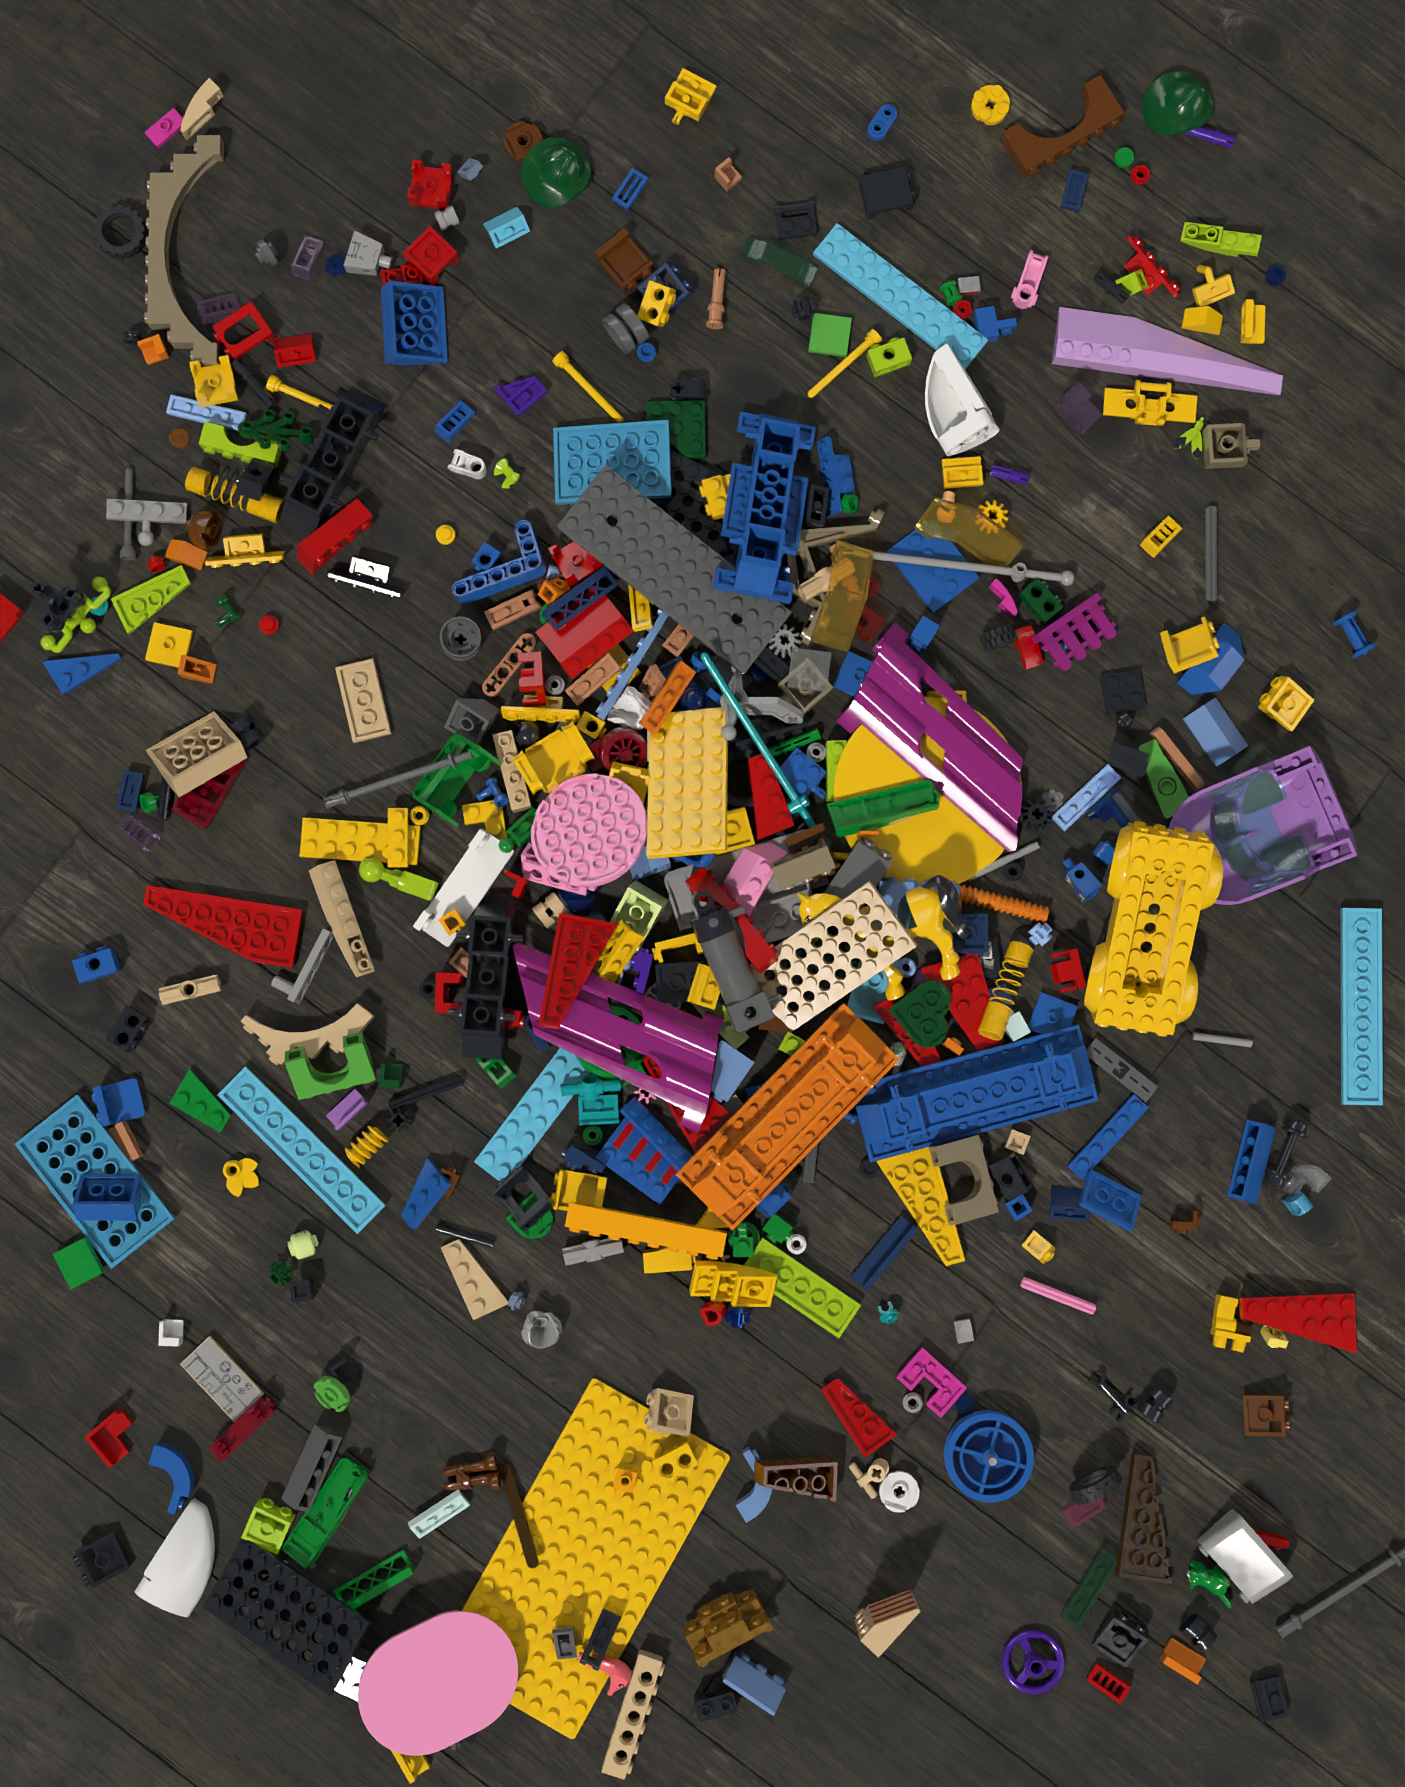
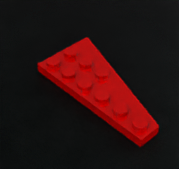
[1239,1293,1357,1354]

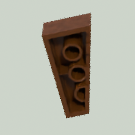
[754,1456,838,1502]

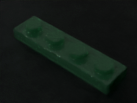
[1060,1548,1118,1629]

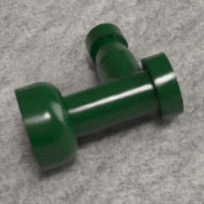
[215,593,242,628]

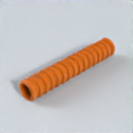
[957,883,1049,924]

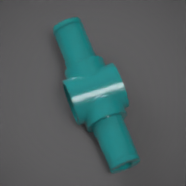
[560,1074,621,1100]

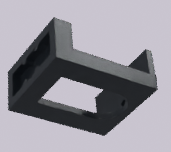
[492,1166,556,1231]

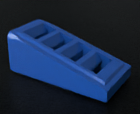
[435,401,475,443]

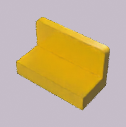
[1241,299,1265,344]

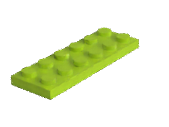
[744,1237,861,1338]

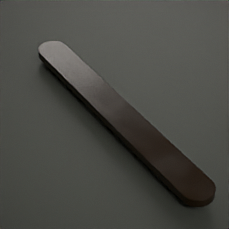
[499,1463,539,1569]

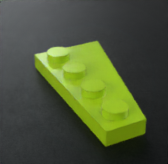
[111,565,191,634]

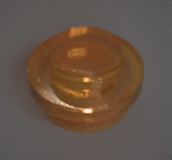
[169,429,189,448]

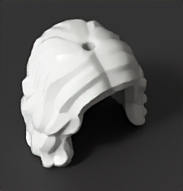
[607,686,651,730]

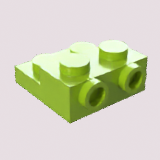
[241,1498,296,1554]

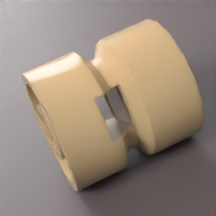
[532,892,569,929]

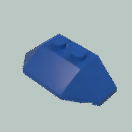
[1176,623,1245,695]

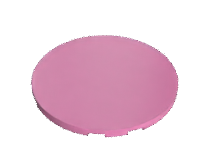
[531,773,648,887]

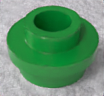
[583,1125,603,1145]

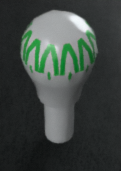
[890,1042,907,1074]

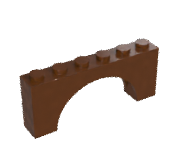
[1000,75,1125,178]

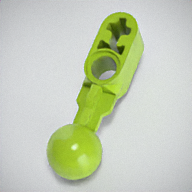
[359,857,439,902]

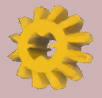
[975,500,1008,534]

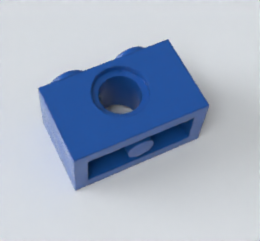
[907,616,939,653]
[72,946,121,984]

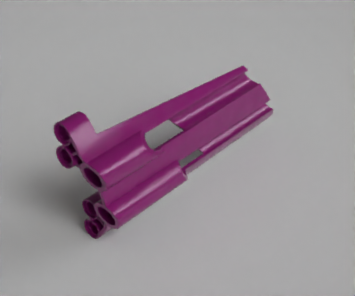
[836,622,1023,852]
[513,943,724,1132]

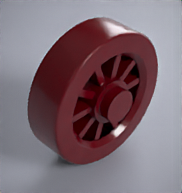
[598,727,647,773]

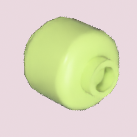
[287,1230,318,1259]

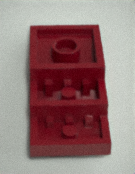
[172,759,247,830]

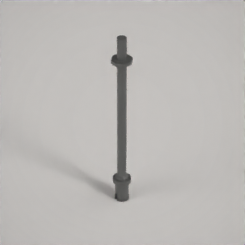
[324,751,473,809]
[1275,1547,1405,1639]

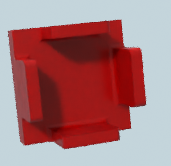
[1050,949,1086,993]

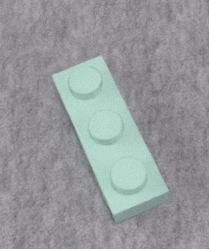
[408,1489,470,1539]

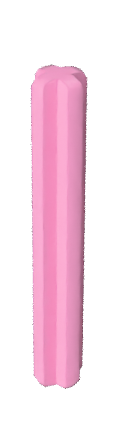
[1020,1277,1096,1314]

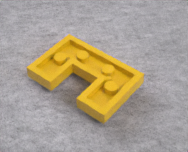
[462,800,507,847]

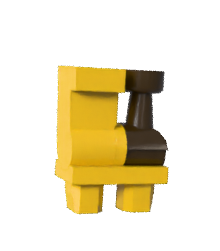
[1210,1294,1252,1352]

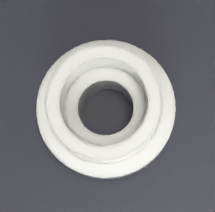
[787,1234,807,1254]

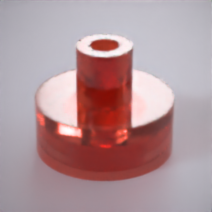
[860,577,880,598]

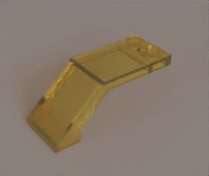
[914,497,1024,575]
[810,540,874,652]

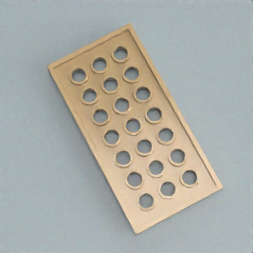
[750,881,917,1033]

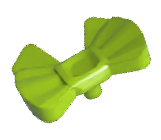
[494,459,521,489]

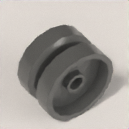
[602,303,649,354]

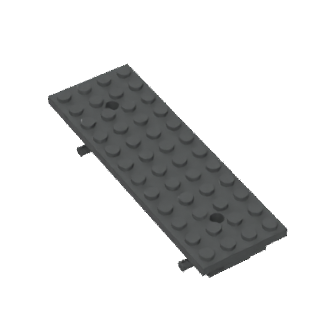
[557,465,792,675]

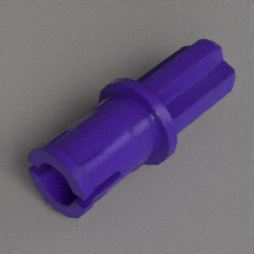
[990,465,1029,486]

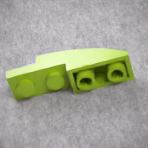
[1181,222,1262,257]

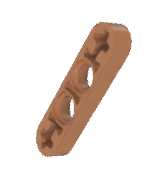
[482,633,536,698]
[1150,727,1205,792]

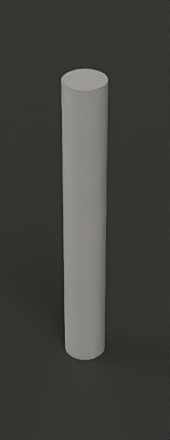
[1192,1032,1253,1047]

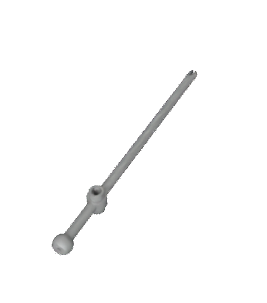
[842,548,1074,586]

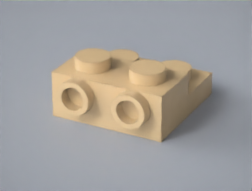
[644,1388,694,1437]

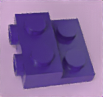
[630,948,654,994]

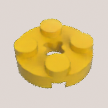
[971,85,1010,125]

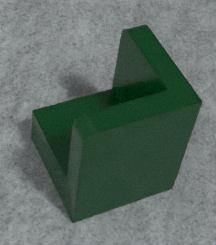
[379,1063,403,1088]

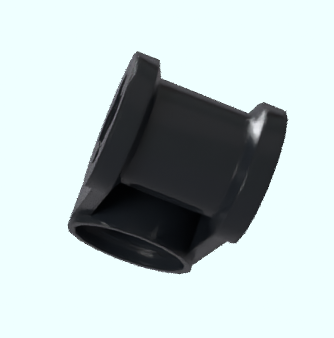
[669,378,706,401]

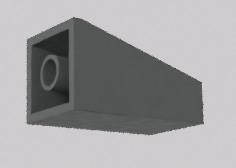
[823,837,894,909]

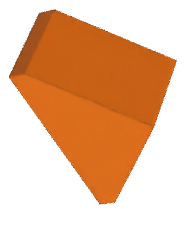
[165,539,208,571]
[177,655,216,684]

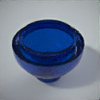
[557,886,597,914]

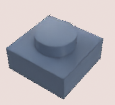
[457,158,483,181]

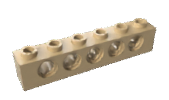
[601,1649,665,1780]

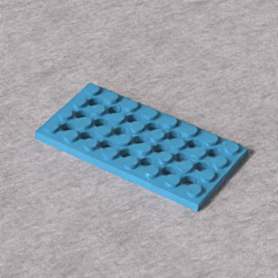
[15,1094,176,1269]

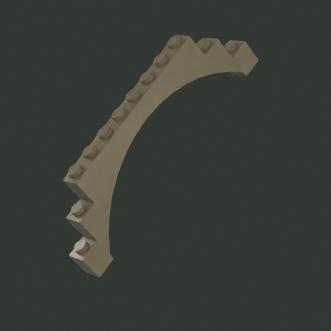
[144,135,224,367]

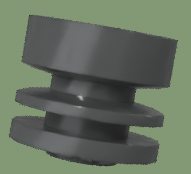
[440,616,482,662]

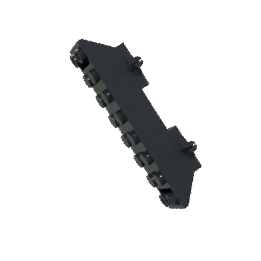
[280,387,387,537]
[447,901,524,1060]

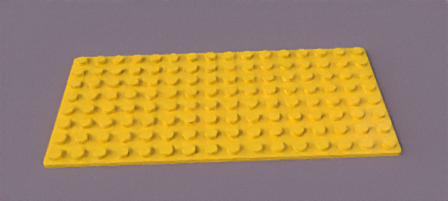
[462,1378,730,1739]

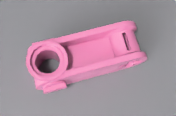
[1011,250,1049,309]

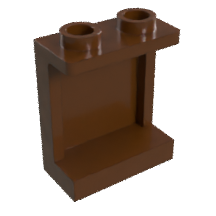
[595,228,654,293]
[783,823,841,885]

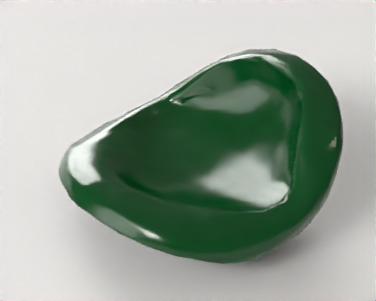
[1143,71,1213,136]
[521,137,591,208]

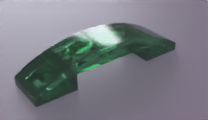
[740,238,817,287]

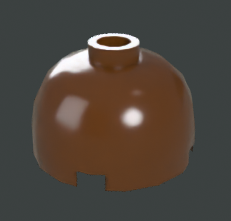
[186,510,222,550]

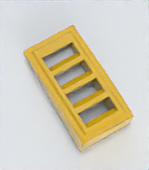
[1140,515,1182,558]

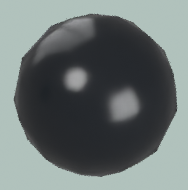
[514,721,541,748]

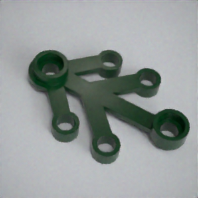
[238,409,314,451]

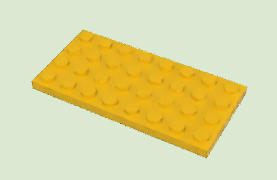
[647,707,728,859]

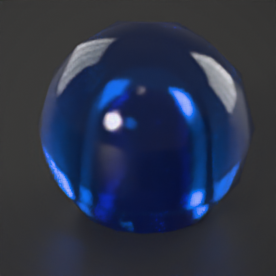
[680,686,707,711]

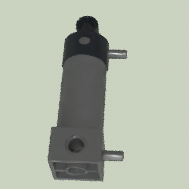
[689,891,783,1033]

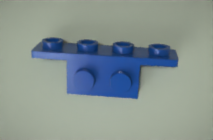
[817,436,855,516]

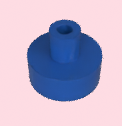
[690,651,707,672]

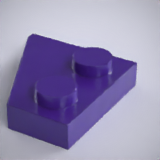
[494,376,548,417]

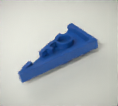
[43,654,122,695]

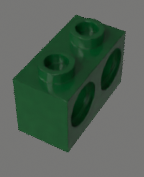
[1017,578,1063,625]

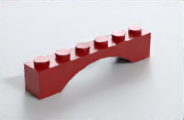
[685,867,779,974]

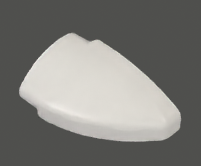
[925,344,999,456]
[135,1498,215,1617]

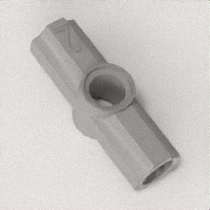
[562,1238,624,1265]

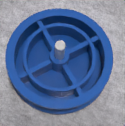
[944,1410,1034,1503]

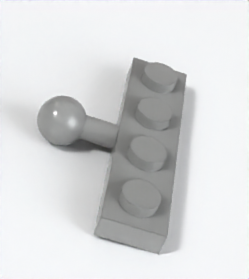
[106,499,187,546]

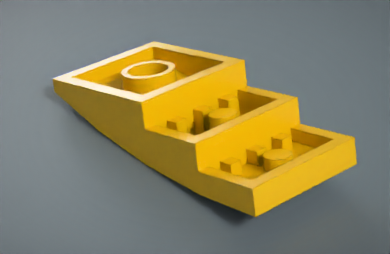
[689,1260,777,1307]

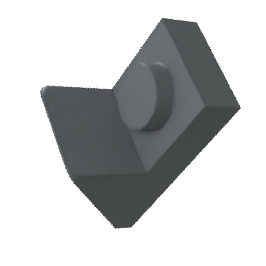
[552,1624,577,1660]

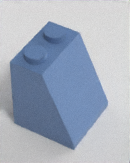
[711,1040,754,1103]

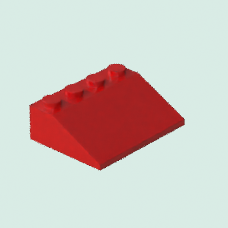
[535,585,634,679]

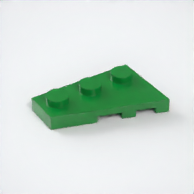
[169,1069,232,1133]

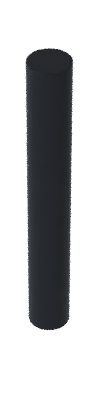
[435,1224,495,1248]

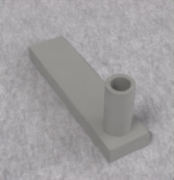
[271,928,334,1004]

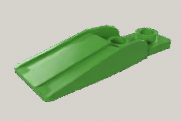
[1138,739,1189,819]

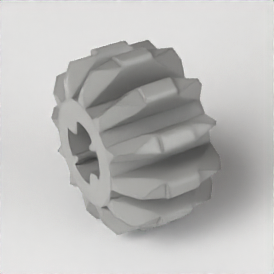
[769,624,801,658]

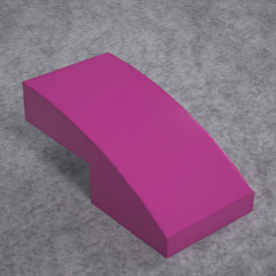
[989,579,1018,619]

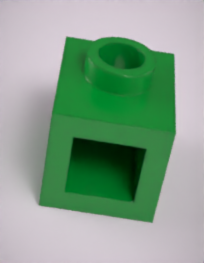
[762,1214,793,1243]

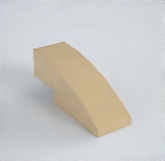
[181,78,224,140]

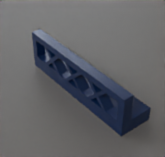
[542,566,619,631]
[850,1215,918,1291]

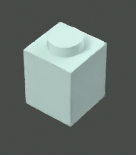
[1005,1010,1030,1042]

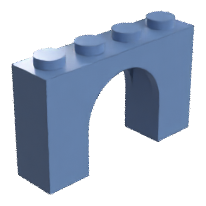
[877,878,960,934]

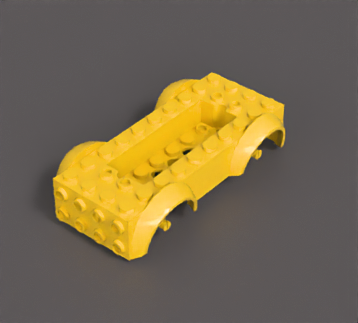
[1084,821,1223,1037]

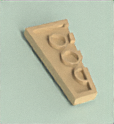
[441,1239,508,1320]

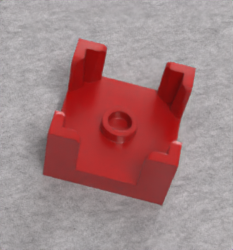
[407,159,453,210]
[403,226,459,286]
[548,542,604,588]
[518,652,546,707]
[435,973,464,1014]

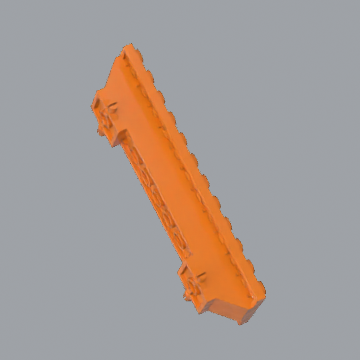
[675,1003,900,1231]

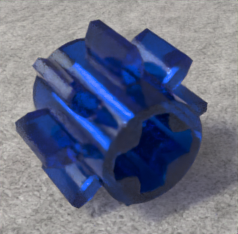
[726,1306,750,1328]

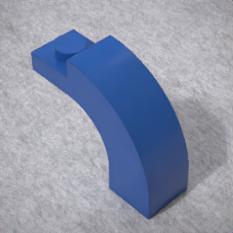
[149,1441,194,1515]

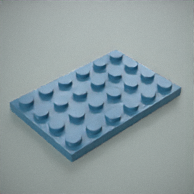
[553,420,672,505]

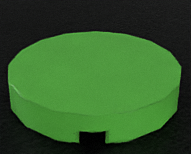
[314,1376,351,1412]

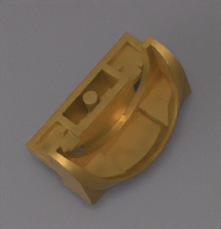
[682,1588,774,1667]

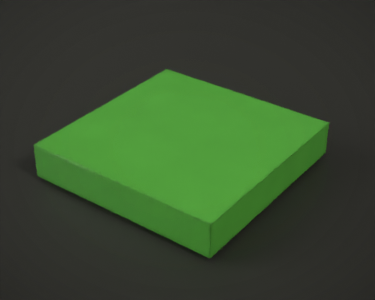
[808,313,852,357]

